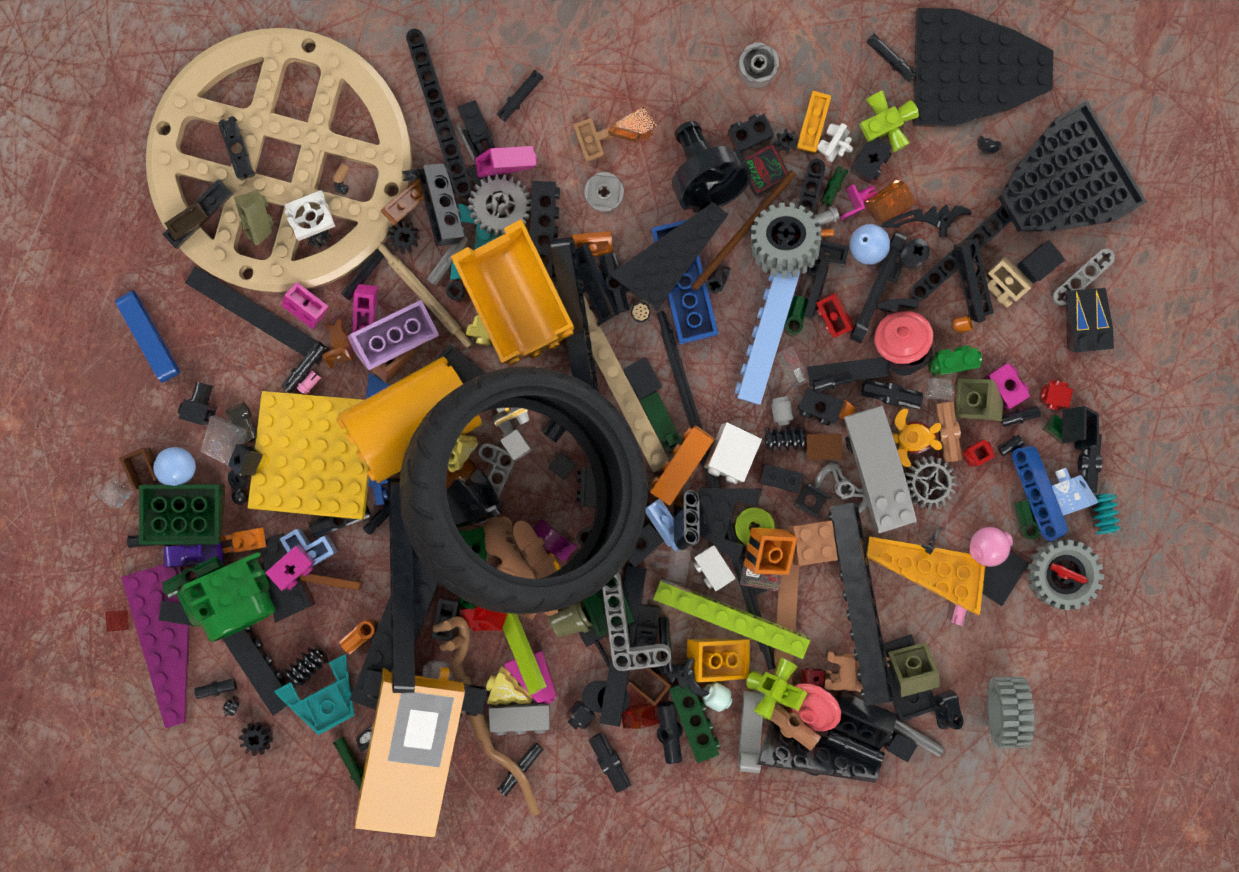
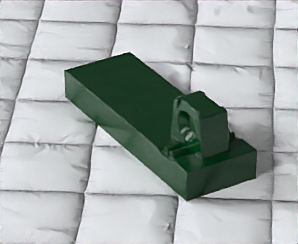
[640,392,683,453]

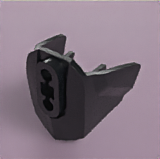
[447,469,504,528]

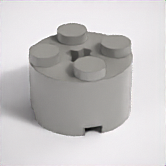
[738,42,779,88]

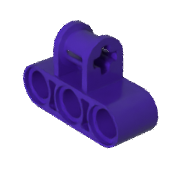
[163,543,223,567]

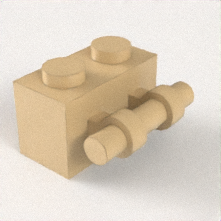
[985,256,1033,308]

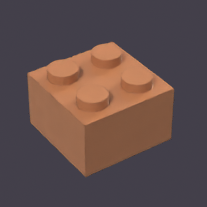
[788,520,838,566]

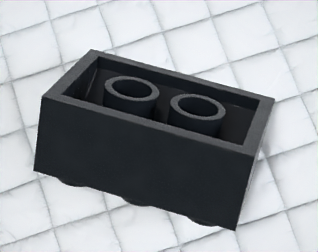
[827,691,897,751]

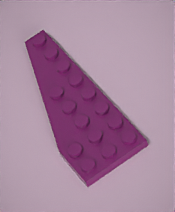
[121,564,190,728]

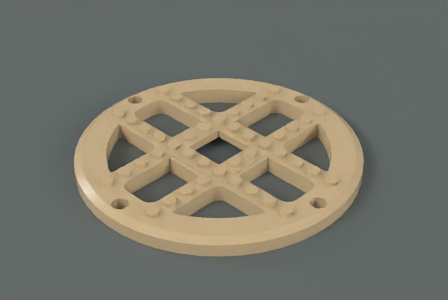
[146,28,412,293]

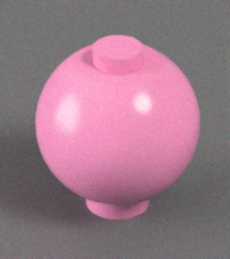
[970,527,1013,567]

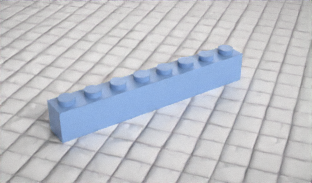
[734,271,800,405]

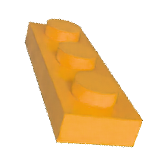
[796,91,831,154]

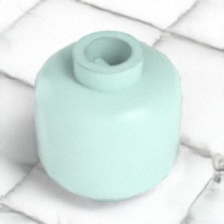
[702,682,732,712]

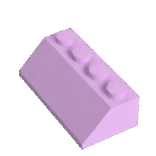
[347,300,439,371]

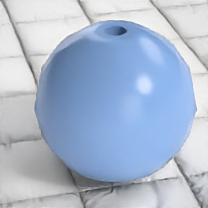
[849,224,890,264]
[153,447,196,486]

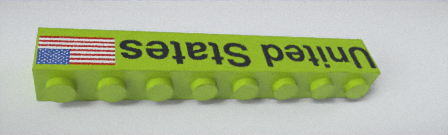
[653,579,810,659]

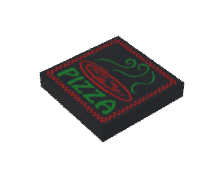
[744,143,788,196]

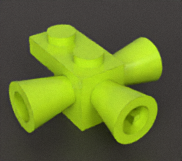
[859,91,919,153]
[746,658,807,721]

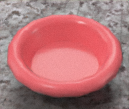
[874,311,933,364]
[786,684,841,731]

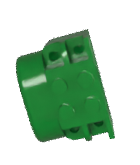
[177,552,276,642]

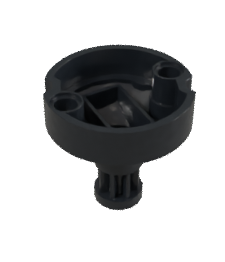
[672,121,751,213]

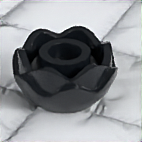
[977,136,1002,154]

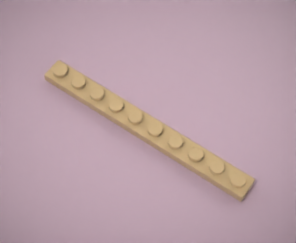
[583,294,669,472]

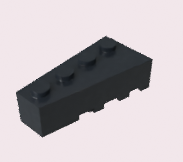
[261,533,316,623]

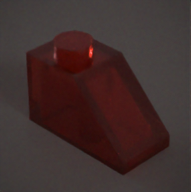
[622,702,661,729]

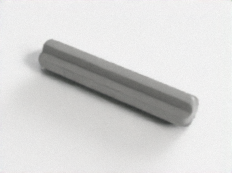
[427,236,468,285]
[894,719,944,756]

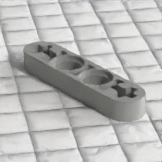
[1051,249,1115,306]

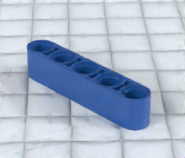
[115,290,180,383]
[1012,445,1068,541]

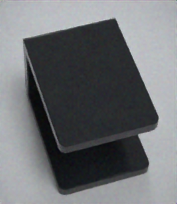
[1017,240,1066,284]
[624,357,662,401]
[1062,406,1099,450]
[793,483,832,519]

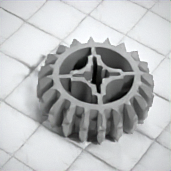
[904,456,957,510]

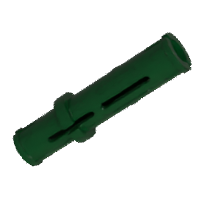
[333,736,364,791]

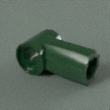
[784,296,809,336]
[1014,500,1041,539]

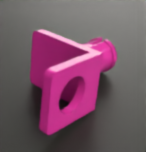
[840,184,877,221]

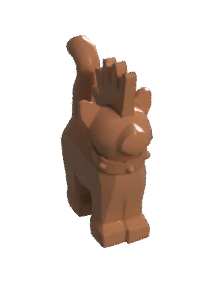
[824,650,890,693]

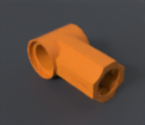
[339,618,378,654]

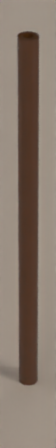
[691,170,796,291]

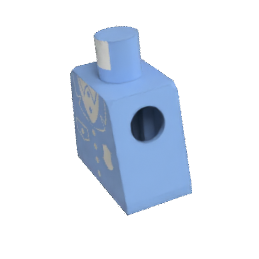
[1052,468,1098,516]

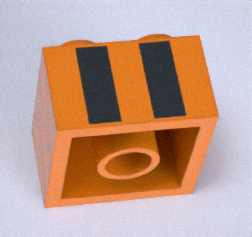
[744,528,797,575]

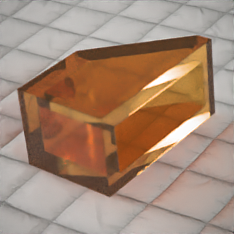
[608,106,657,142]

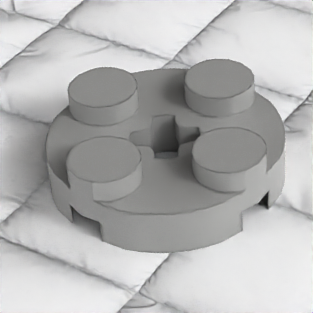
[584,172,624,212]

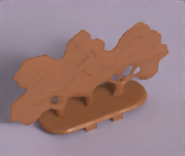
[483,516,558,620]

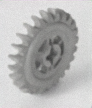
[468,174,531,236]

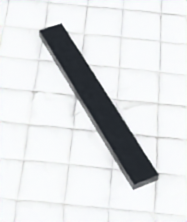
[185,267,329,365]
[600,566,647,727]

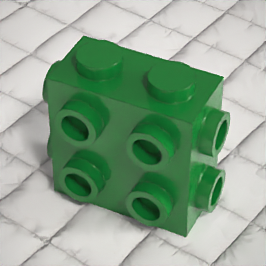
[928,345,982,377]

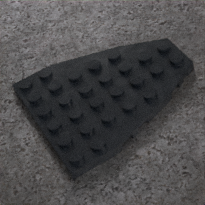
[913,8,1053,127]
[998,101,1147,232]

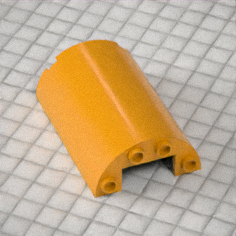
[451,219,574,366]
[336,356,482,484]

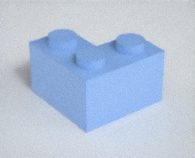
[280,528,338,567]

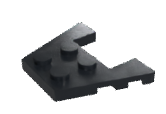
[698,487,763,562]

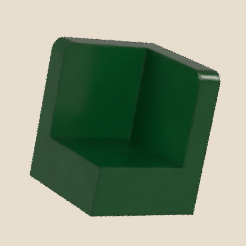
[1042,415,1067,444]

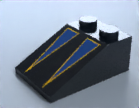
[1065,287,1114,353]

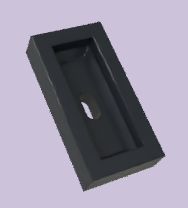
[815,240,849,267]

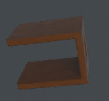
[804,433,842,460]
[119,448,158,490]
[628,667,671,706]

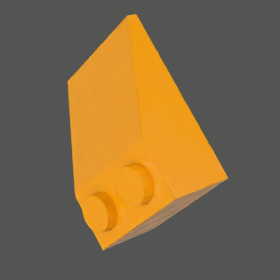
[687,638,750,682]

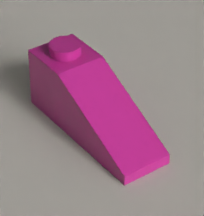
[353,284,378,333]

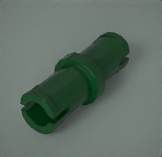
[820,166,848,206]

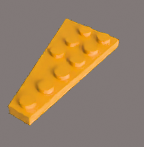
[866,536,985,616]

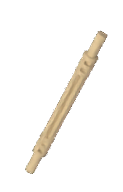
[377,243,473,349]

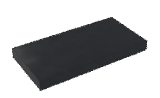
[884,634,934,722]

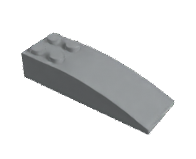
[844,405,917,533]

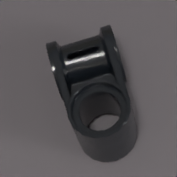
[932,690,964,730]

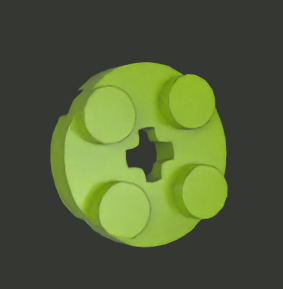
[735,507,775,545]

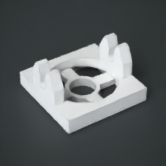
[285,190,335,241]

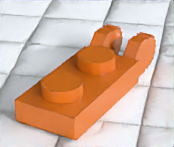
[221,527,266,553]

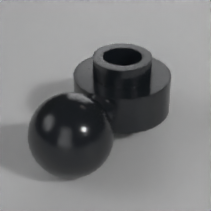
[228,470,248,505]

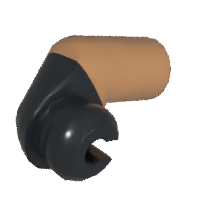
[333,164,350,195]

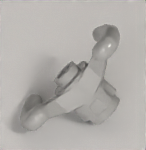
[814,462,868,513]

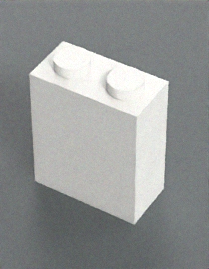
[704,423,762,485]

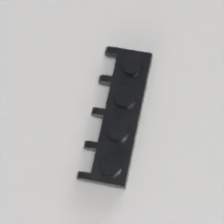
[576,243,620,327]

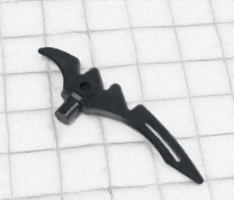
[881,205,971,237]
[634,643,710,696]

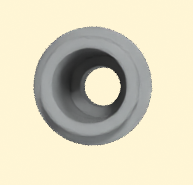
[771,396,793,426]

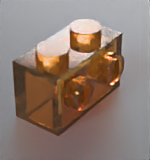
[865,180,916,223]

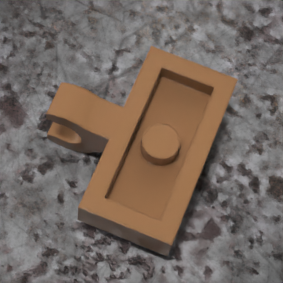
[573,118,613,162]

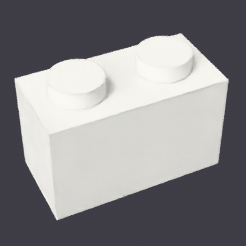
[500,429,533,461]
[693,544,736,591]

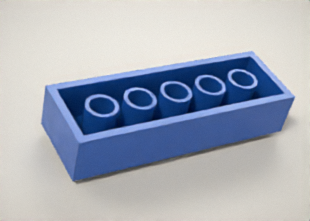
[651,219,718,345]

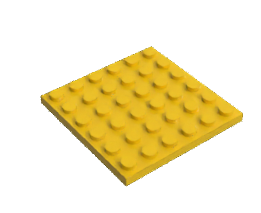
[248,391,369,520]

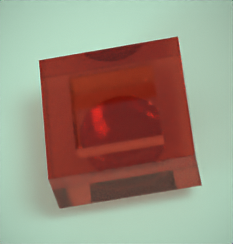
[105,610,129,632]

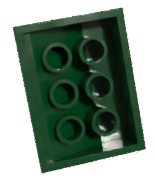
[139,484,225,545]

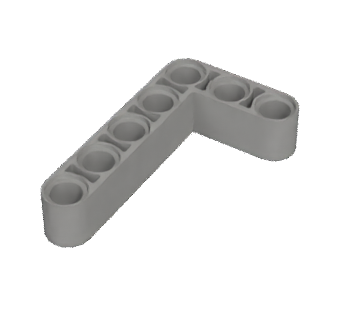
[603,573,671,671]

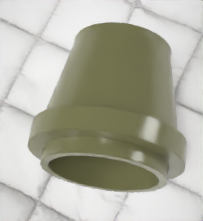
[548,600,593,638]

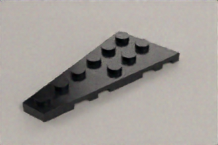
[609,202,729,310]
[757,721,882,783]

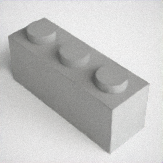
[489,703,550,735]

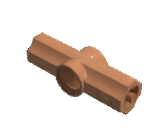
[935,402,962,462]
[771,702,821,751]

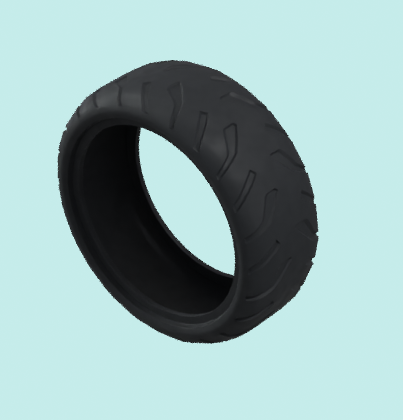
[399,366,648,614]

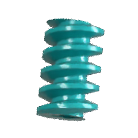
[1093,493,1121,535]

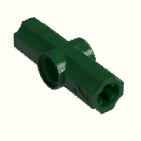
[162,556,224,598]

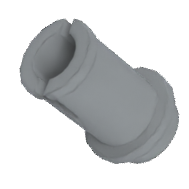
[813,207,840,226]

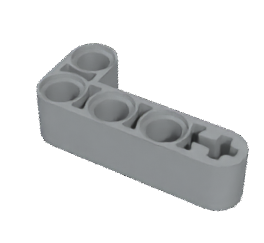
[479,443,515,524]
[738,691,764,773]

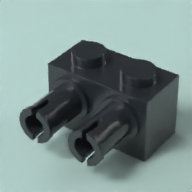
[178,382,218,426]

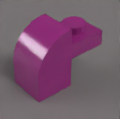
[533,519,577,562]

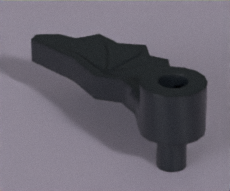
[921,526,942,555]

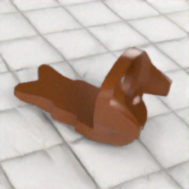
[322,319,354,369]

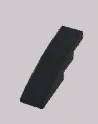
[807,357,891,386]

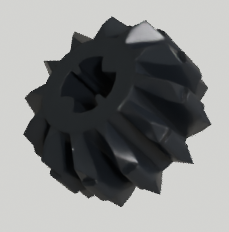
[386,220,420,254]
[239,721,273,756]

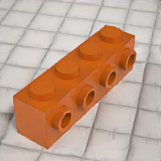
[650,425,715,506]

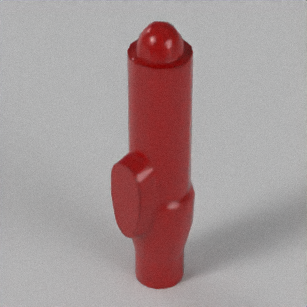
[1050,563,1088,584]

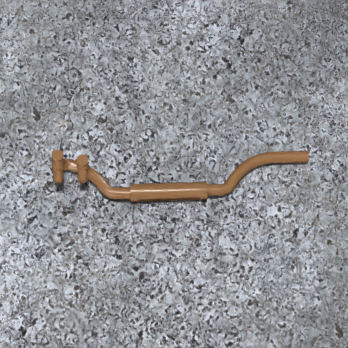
[432,616,540,816]

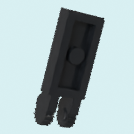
[457,100,495,155]

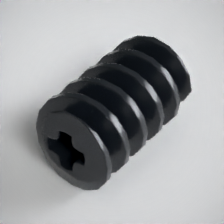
[899,238,930,268]
[765,426,806,452]
[283,643,329,686]

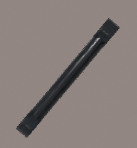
[849,231,907,344]

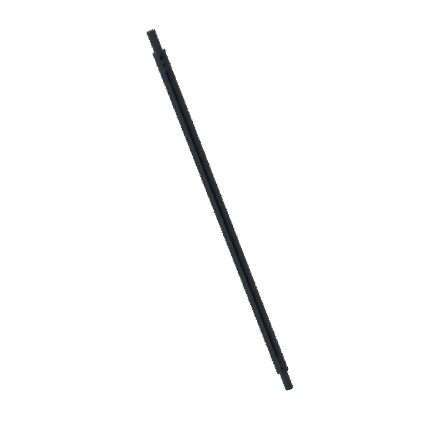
[656,311,776,670]

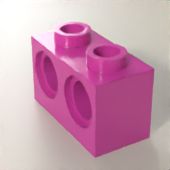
[281,282,328,330]

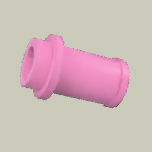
[297,370,321,395]
[951,604,967,626]

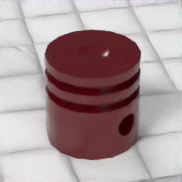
[801,668,825,689]

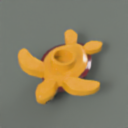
[892,409,942,467]

